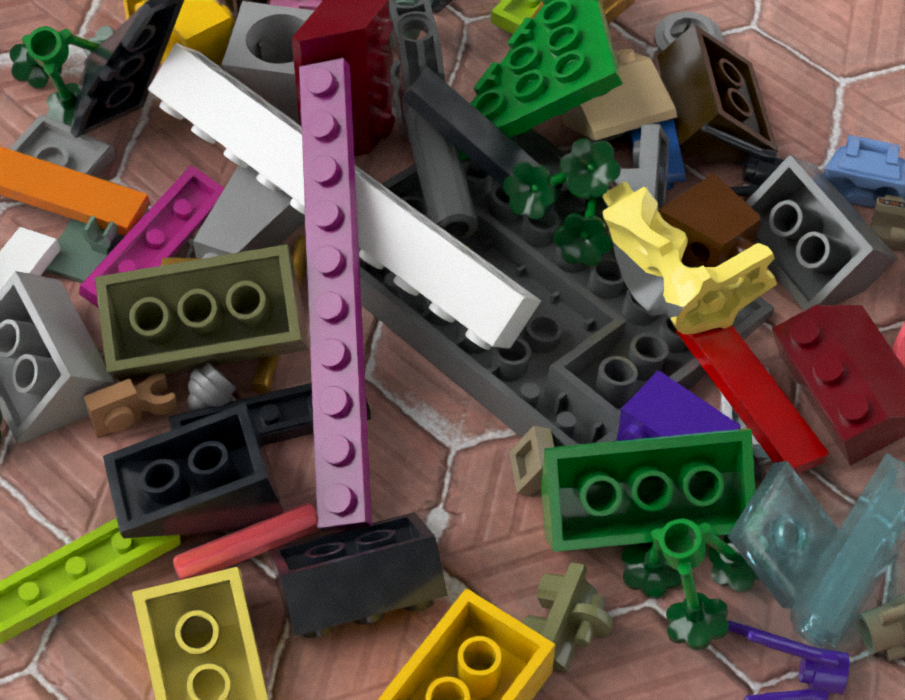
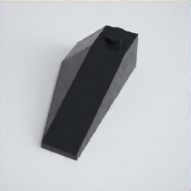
[70,0,184,138]

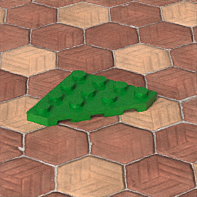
[458,0,623,161]

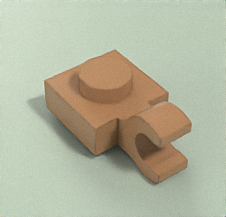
[83,373,177,438]

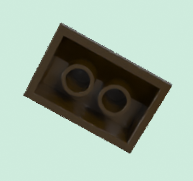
[657,24,778,164]

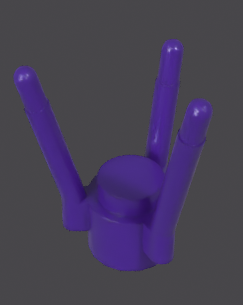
[728,621,850,700]

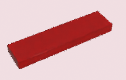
[676,325,830,479]

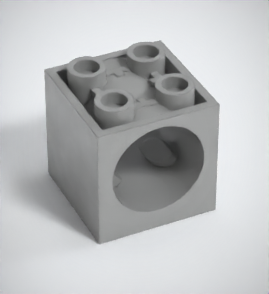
[222,1,314,124]

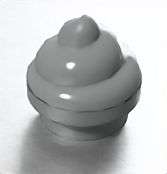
[187,362,237,411]

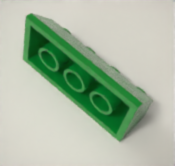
[541,428,758,552]

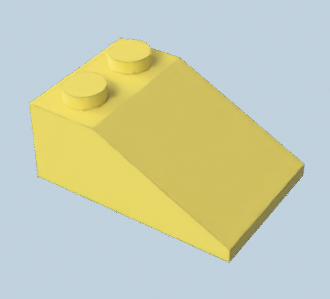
[132,567,269,700]

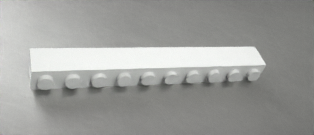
[148,43,541,350]

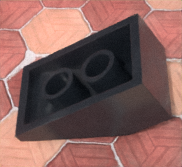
[103,403,284,539]

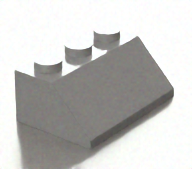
[0,271,115,443]

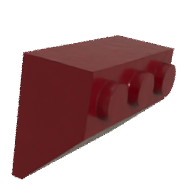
[772,305,905,466]

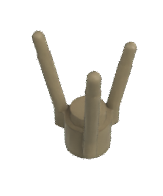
[857,593,905,662]

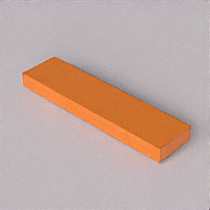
[0,146,150,236]

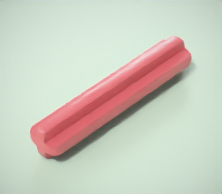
[173,503,319,580]

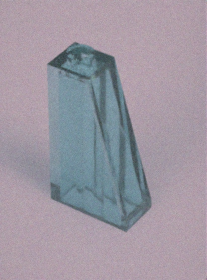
[790,453,905,648]

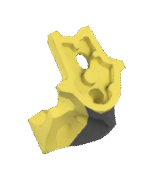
[602,182,777,334]

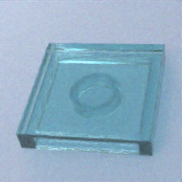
[727,461,841,609]

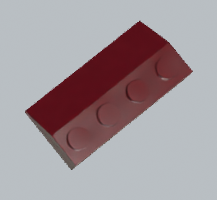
[292,0,395,156]

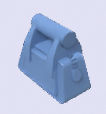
[824,135,905,209]

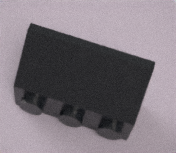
[268,512,448,638]

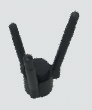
[702,125,785,197]

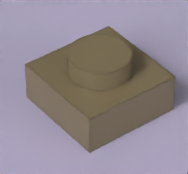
[509,426,554,497]

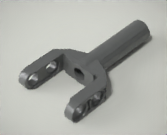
[389,0,478,241]

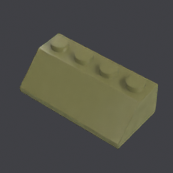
[95,244,309,382]

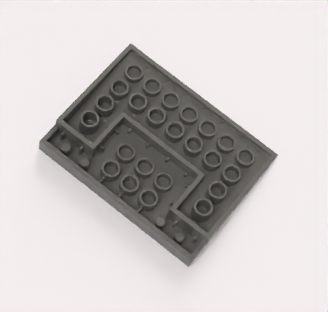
[359,128,775,447]

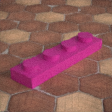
[79,165,225,308]

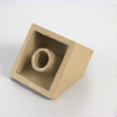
[562,49,677,140]

